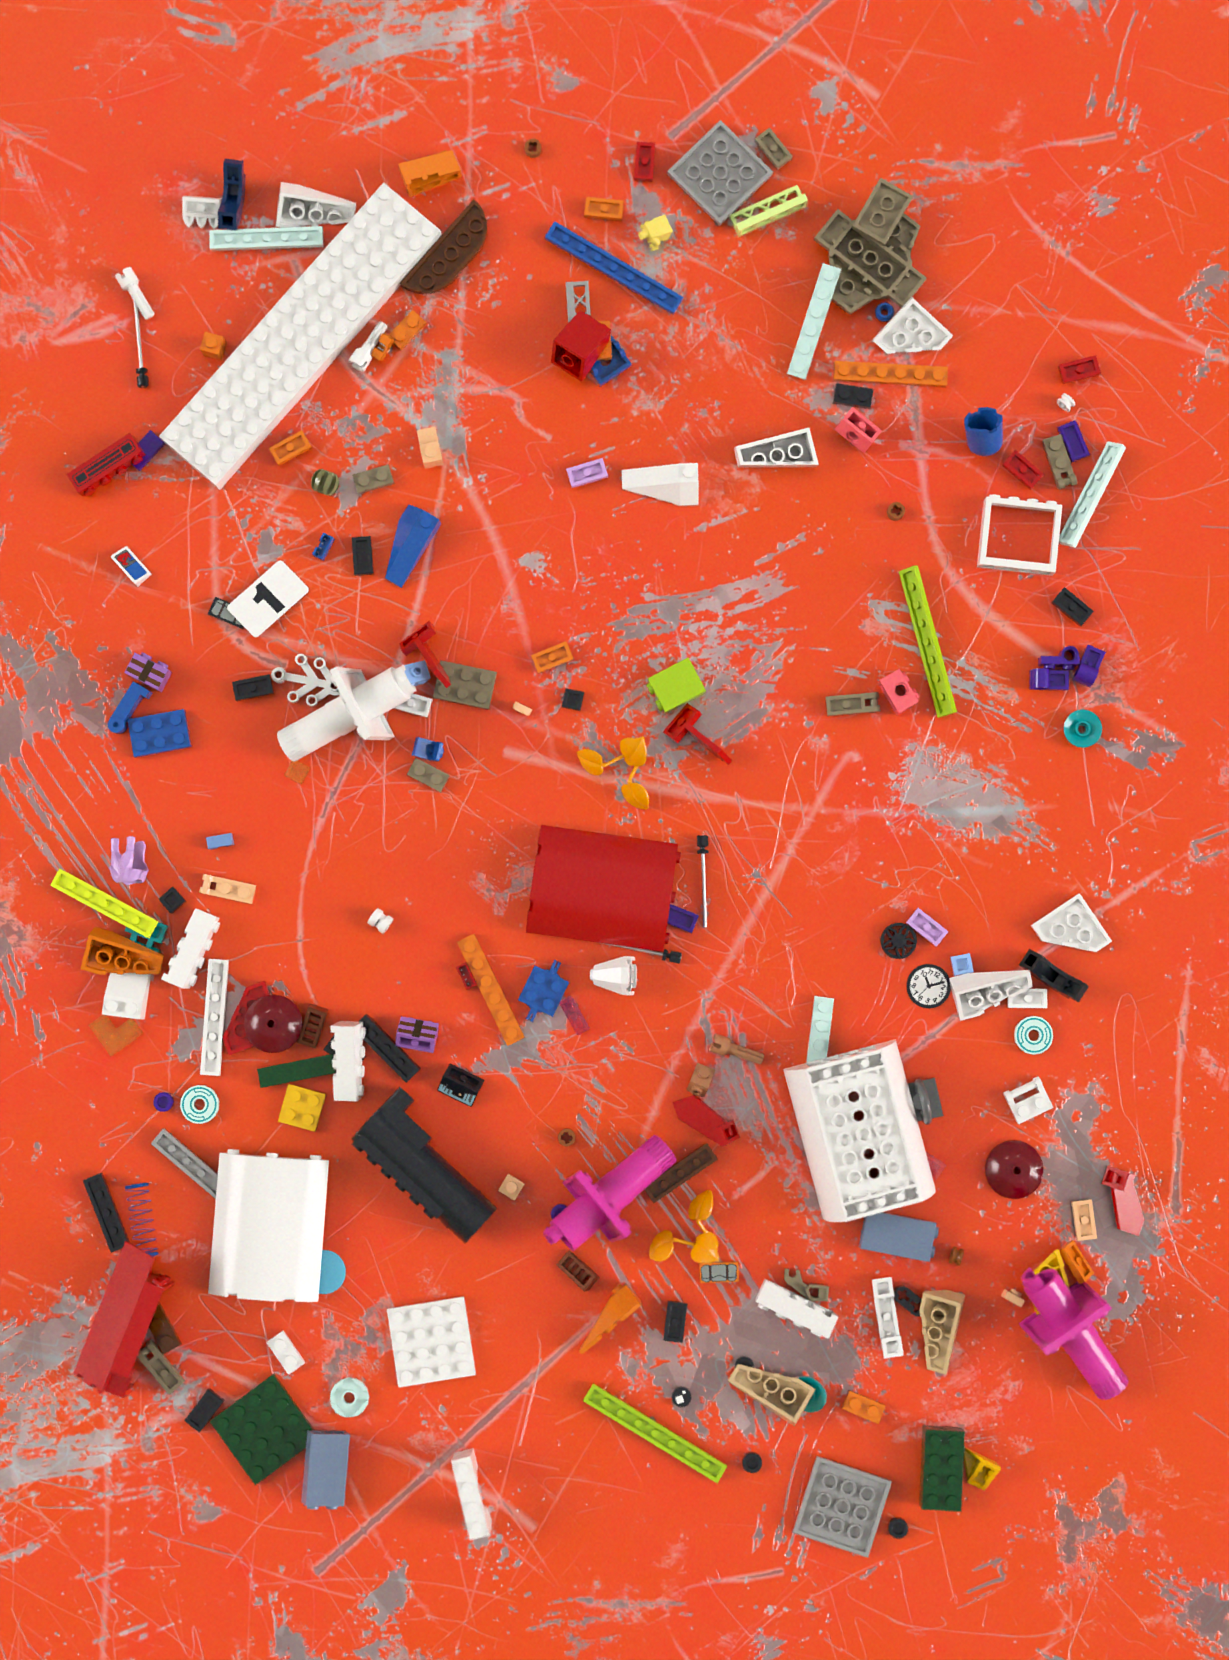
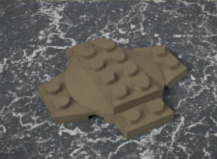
[814,209,927,315]

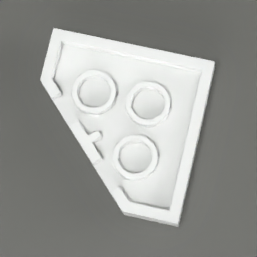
[873,297,953,354]
[1031,893,1112,952]

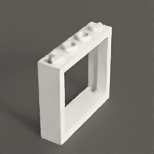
[977,494,1062,576]

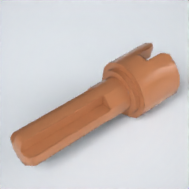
[709,1033,764,1064]

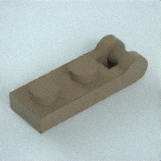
[1042,434,1077,490]
[825,692,880,716]
[137,1339,185,1395]

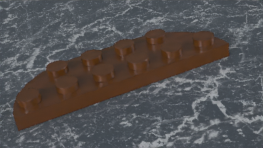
[400,199,487,294]

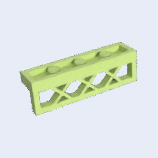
[729,185,808,237]

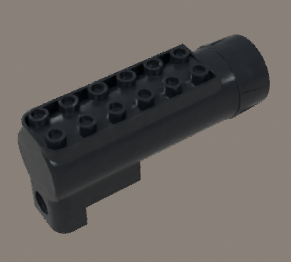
[351,1087,497,1244]

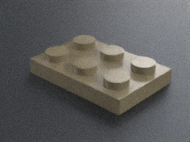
[852,178,913,247]
[433,661,497,710]

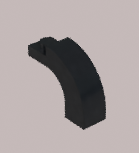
[1019,949,1089,1003]

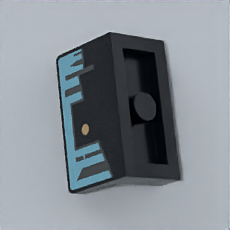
[437,1063,484,1107]

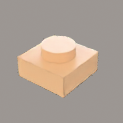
[498,1173,525,1201]
[1001,1288,1025,1307]

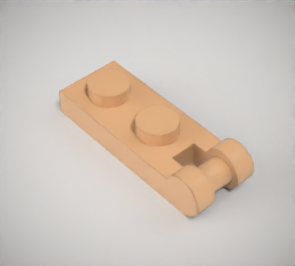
[199,874,256,904]

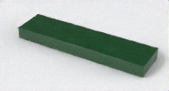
[257,1054,336,1088]

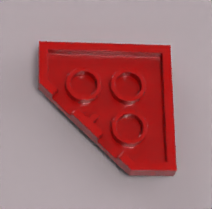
[222,981,275,1055]

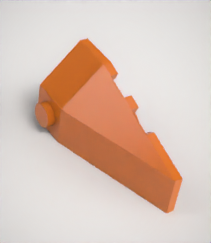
[81,927,164,975]
[579,1283,641,1354]

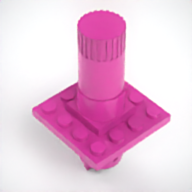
[543,1135,676,1251]
[1019,1267,1128,1400]

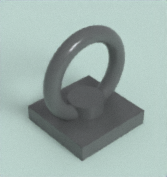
[908,1078,943,1125]

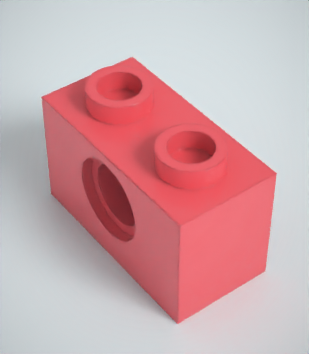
[834,407,882,453]
[878,669,919,715]

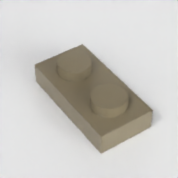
[754,127,793,170]
[352,464,394,494]
[407,758,450,792]

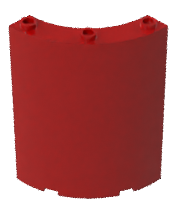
[526,825,681,952]

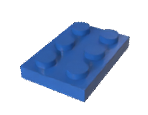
[127,709,191,758]

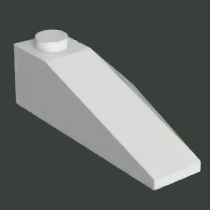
[276,182,356,228]
[622,463,699,506]
[949,970,1033,1021]

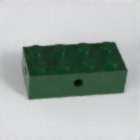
[919,1425,965,1512]

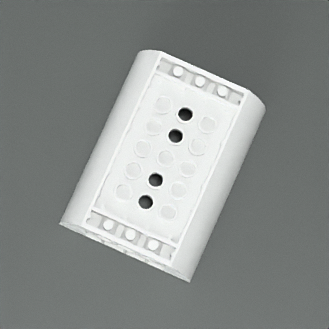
[783,1039,936,1222]

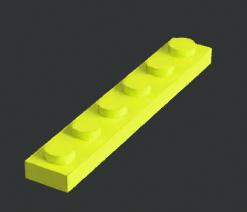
[50,868,159,938]

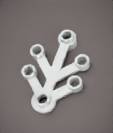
[271,654,340,707]

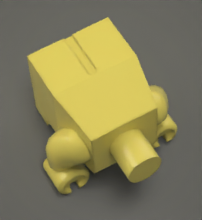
[638,215,673,251]

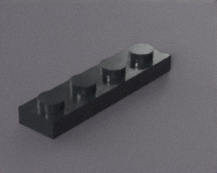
[359,1014,421,1083]
[83,1173,129,1253]

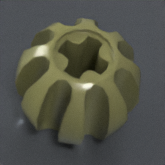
[311,469,339,496]

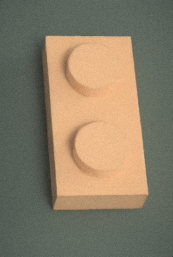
[1071,1199,1097,1241]

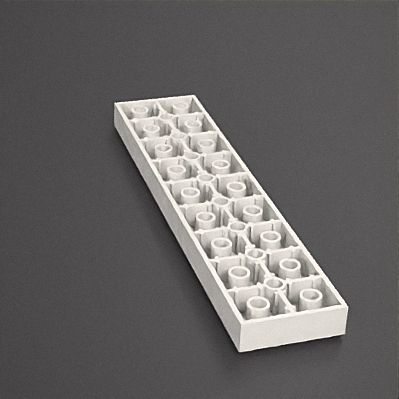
[159,183,442,490]

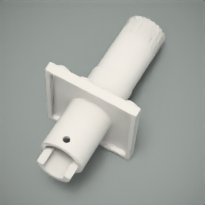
[277,665,417,762]

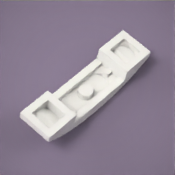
[872,1277,904,1358]

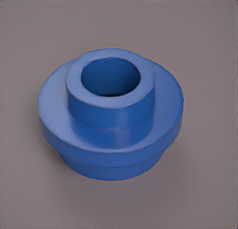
[875,302,894,322]

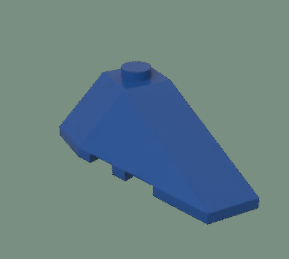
[385,504,441,588]

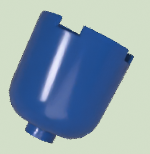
[964,407,1003,456]

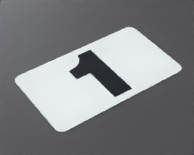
[227,560,309,637]

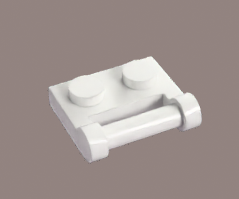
[1003,1076,1054,1124]

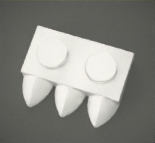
[182,196,221,229]

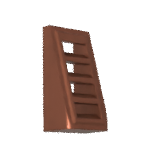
[297,1004,328,1048]
[557,1250,600,1292]

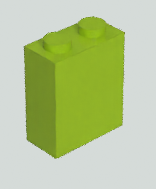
[646,657,706,714]

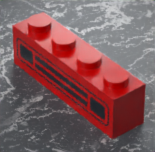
[66,433,146,497]

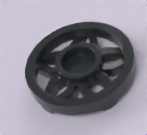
[880,923,917,959]

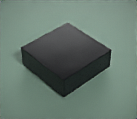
[562,688,584,711]
[159,887,186,914]

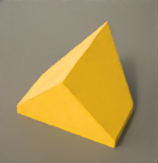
[964,1447,1001,1491]

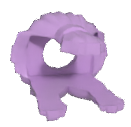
[109,836,149,885]

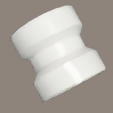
[367,908,394,934]

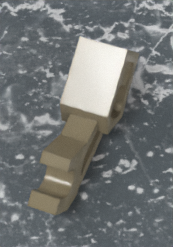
[784,1268,829,1301]

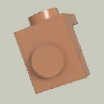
[686,1063,715,1097]

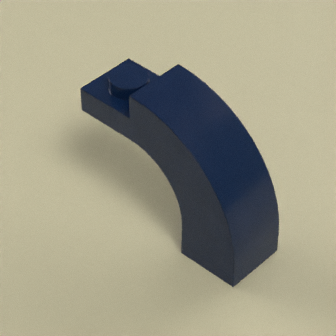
[218,159,246,231]

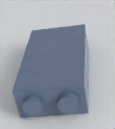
[859,1212,939,1262]
[301,1430,350,1509]

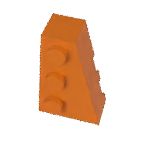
[398,150,462,197]

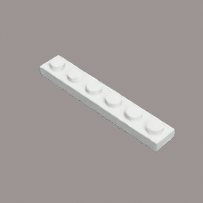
[200,959,229,1076]

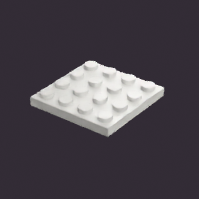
[387,1296,476,1387]

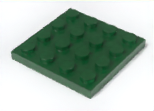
[210,1374,314,1485]

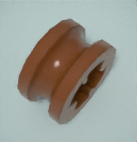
[524,139,542,158]
[887,502,905,521]
[558,1129,575,1146]
[949,1247,964,1266]

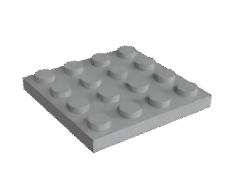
[667,120,773,226]
[793,1456,892,1558]

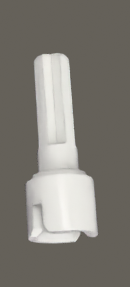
[115,267,154,320]
[348,321,387,372]

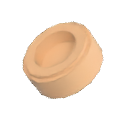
[513,701,532,716]

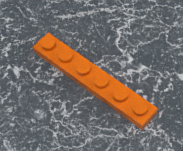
[833,361,948,387]
[457,934,525,1046]

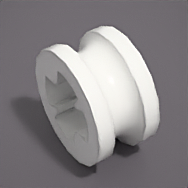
[1056,393,1075,412]

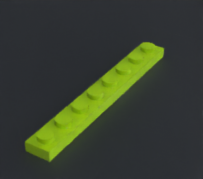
[899,566,957,718]
[583,1383,727,1483]

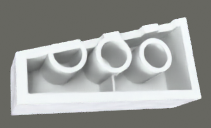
[161,908,220,989]

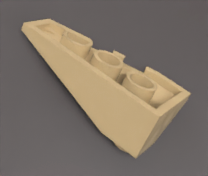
[919,1290,965,1374]
[728,1364,815,1426]

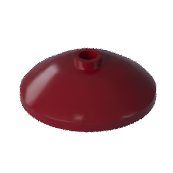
[244,995,303,1053]
[985,1140,1044,1199]

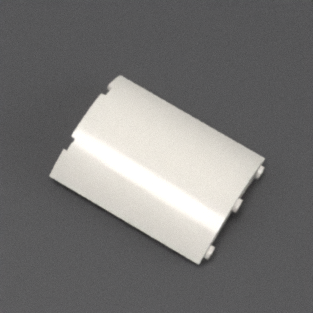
[208,1149,329,1302]

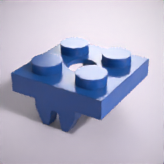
[590,335,632,387]

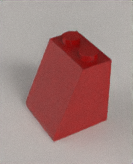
[551,310,611,382]

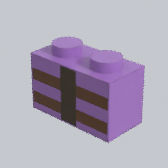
[124,652,172,692]
[395,1016,439,1053]

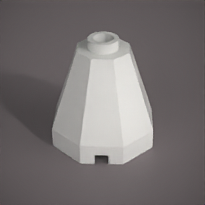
[590,956,637,995]

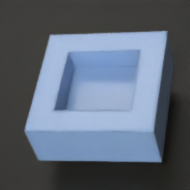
[950,953,974,976]

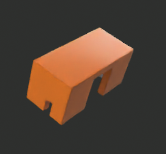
[371,333,395,361]

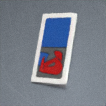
[110,546,152,587]

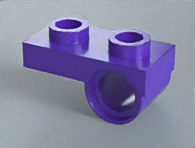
[1072,645,1106,688]
[1038,646,1080,670]
[1029,668,1069,691]

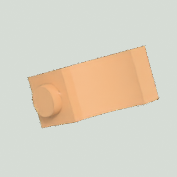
[417,427,444,468]

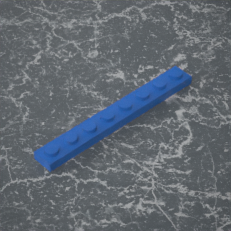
[545,221,683,315]

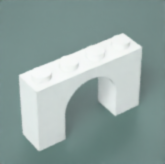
[451,1448,492,1540]

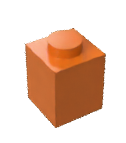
[200,332,227,361]

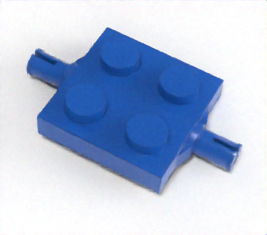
[518,960,569,1022]

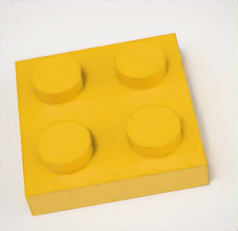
[278,1084,326,1132]

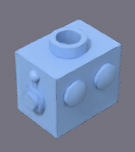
[404,660,431,686]

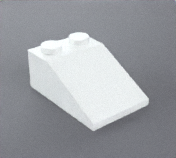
[102,973,151,1019]

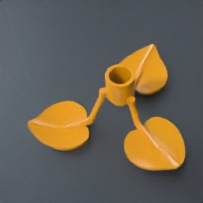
[577,737,649,809]
[649,1190,719,1263]

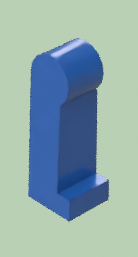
[108,681,153,734]

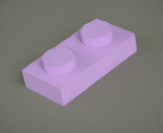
[566,458,608,488]
[906,908,948,947]

